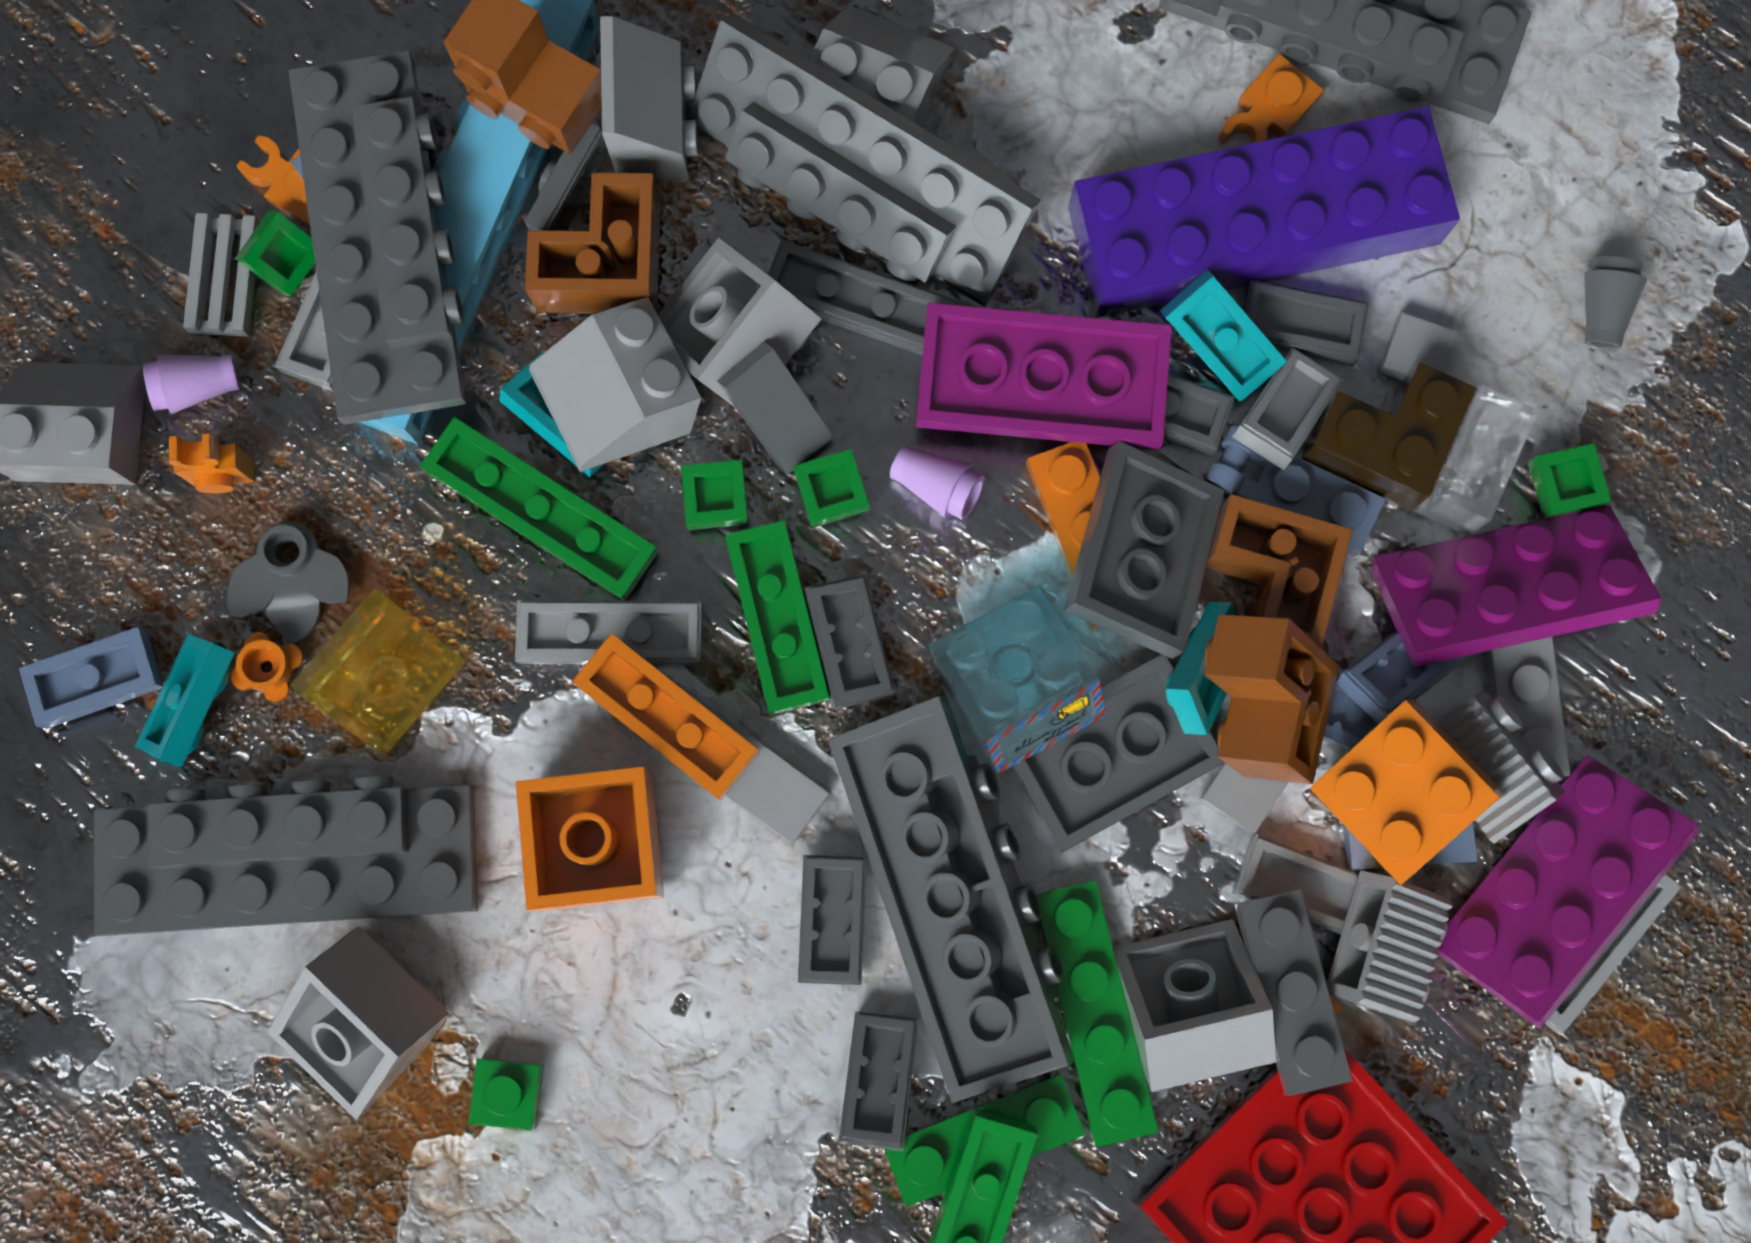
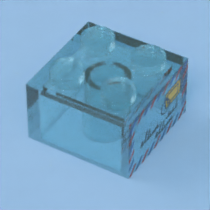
[928,586,1107,774]

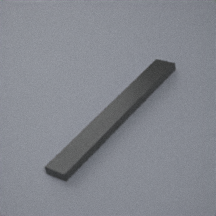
[768,239,1235,457]

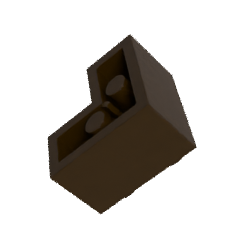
[1301,362,1477,513]

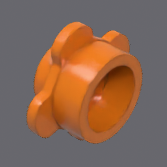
[231,632,303,702]

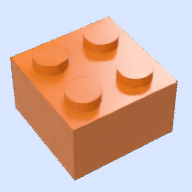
[1310,699,1505,886]
[516,767,665,912]

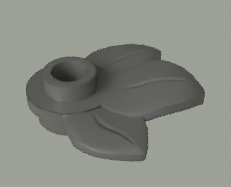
[227,522,350,644]

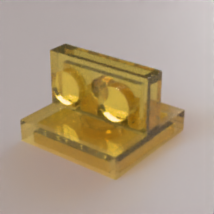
[290,588,466,757]

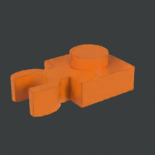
[1219,54,1324,144]
[236,136,310,229]
[169,434,255,493]

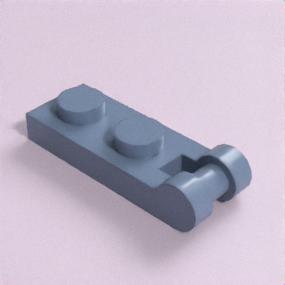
[1204,426,1386,557]

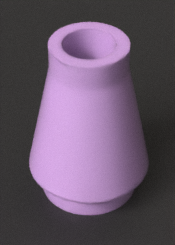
[143,354,240,414]
[890,445,985,520]

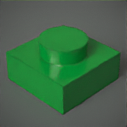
[235,210,315,297]
[1528,443,1612,519]
[793,449,870,528]
[681,460,749,530]
[468,1057,544,1131]

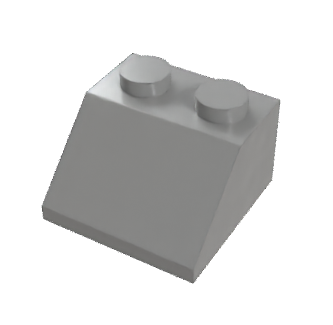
[809,5,956,127]
[600,16,699,179]
[658,237,821,407]
[529,297,701,472]
[0,362,145,485]
[1113,919,1276,1092]
[267,926,449,1120]

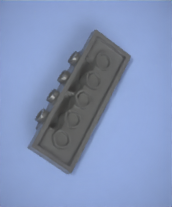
[1158,0,1532,124]
[687,12,1041,304]
[288,50,466,425]
[828,696,1075,1103]
[94,776,478,936]

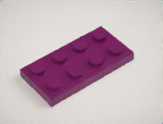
[916,303,1172,450]
[1371,504,1662,668]
[1436,755,1698,1029]

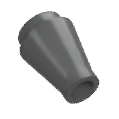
[1584,256,1647,349]

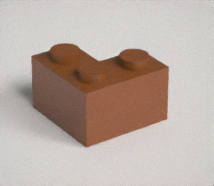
[443,0,602,154]
[525,173,661,314]
[1206,494,1353,648]
[1204,615,1339,785]

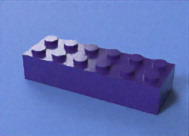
[1068,106,1460,318]

